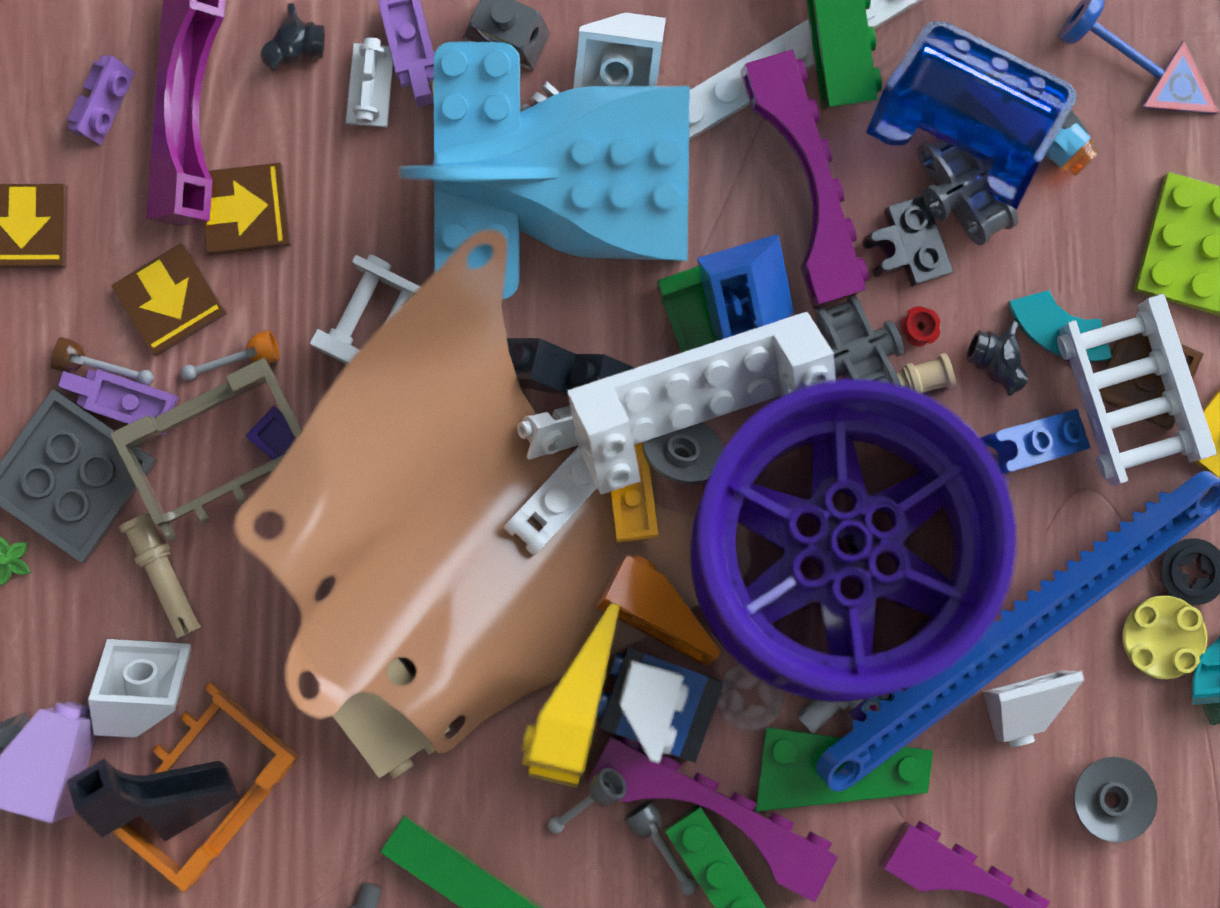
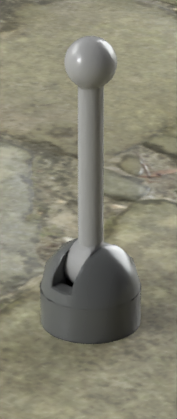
[548,768,627,834]
[624,800,697,896]

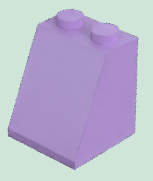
[0,701,96,823]

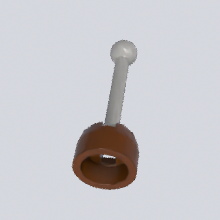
[51,337,154,386]

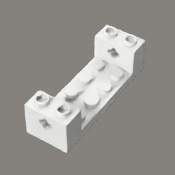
[567,312,836,495]

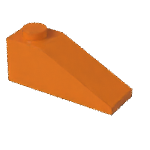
[596,555,721,666]

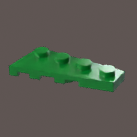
[754,727,933,812]

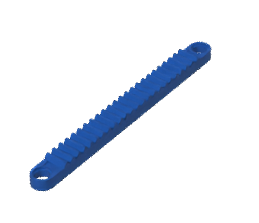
[816,471,1220,791]

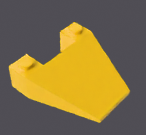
[522,603,620,788]

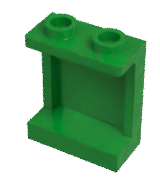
[656,266,719,353]

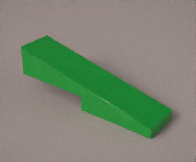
[380,814,544,908]

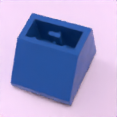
[697,234,794,340]

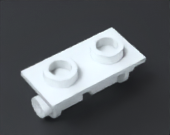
[346,38,393,128]
[517,406,578,459]

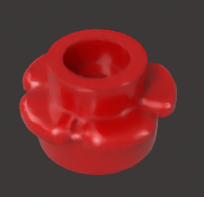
[900,306,941,347]

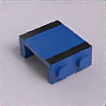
[595,646,724,763]

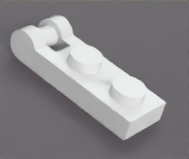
[503,446,597,556]

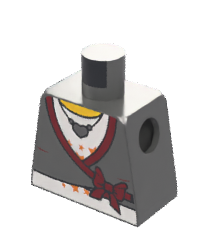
[463,0,550,71]

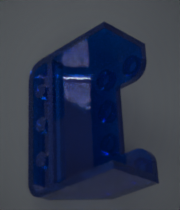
[866,21,1077,210]

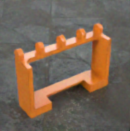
[113,682,301,892]

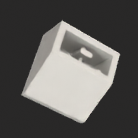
[618,659,689,762]

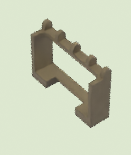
[110,358,302,542]

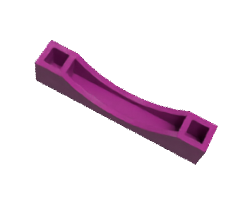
[146,0,226,226]
[740,49,869,307]
[587,735,838,903]
[879,820,1050,908]

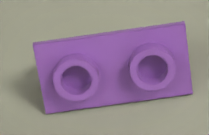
[66,55,136,145]

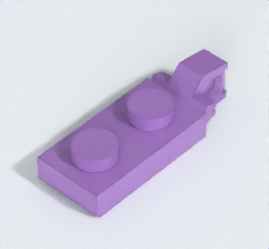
[378,0,434,108]
[58,369,179,437]

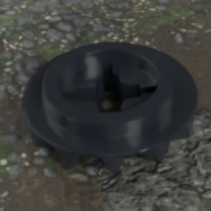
[1160,538,1220,605]

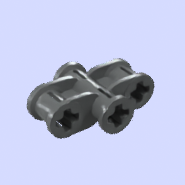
[917,127,1018,246]
[815,294,905,386]

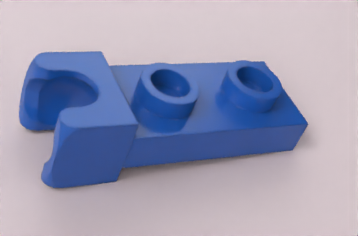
[980,409,1091,475]

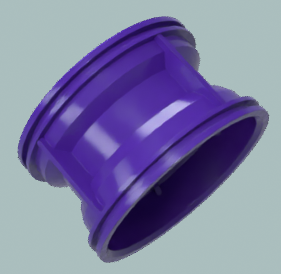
[690,379,1016,702]

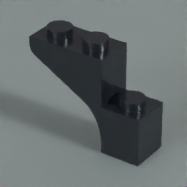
[507,338,635,397]
[67,758,239,842]

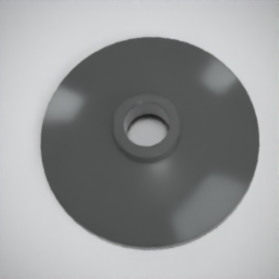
[642,422,724,484]
[1073,757,1158,842]

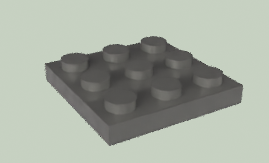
[0,389,158,564]

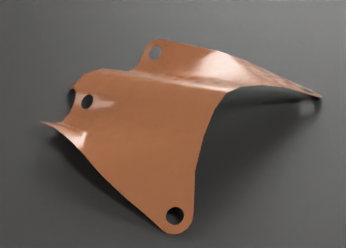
[235,230,752,754]

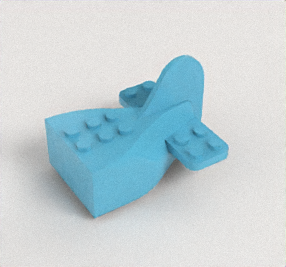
[399,42,690,299]

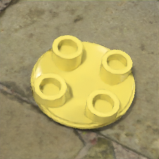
[1122,596,1207,679]

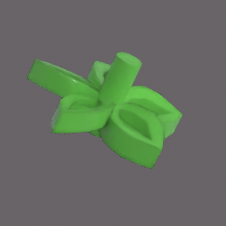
[0,537,31,586]

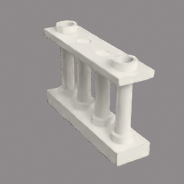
[310,254,507,365]
[1057,294,1217,487]

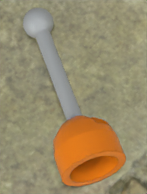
[180,329,281,381]

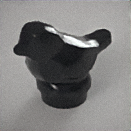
[261,3,325,71]
[966,319,1028,396]

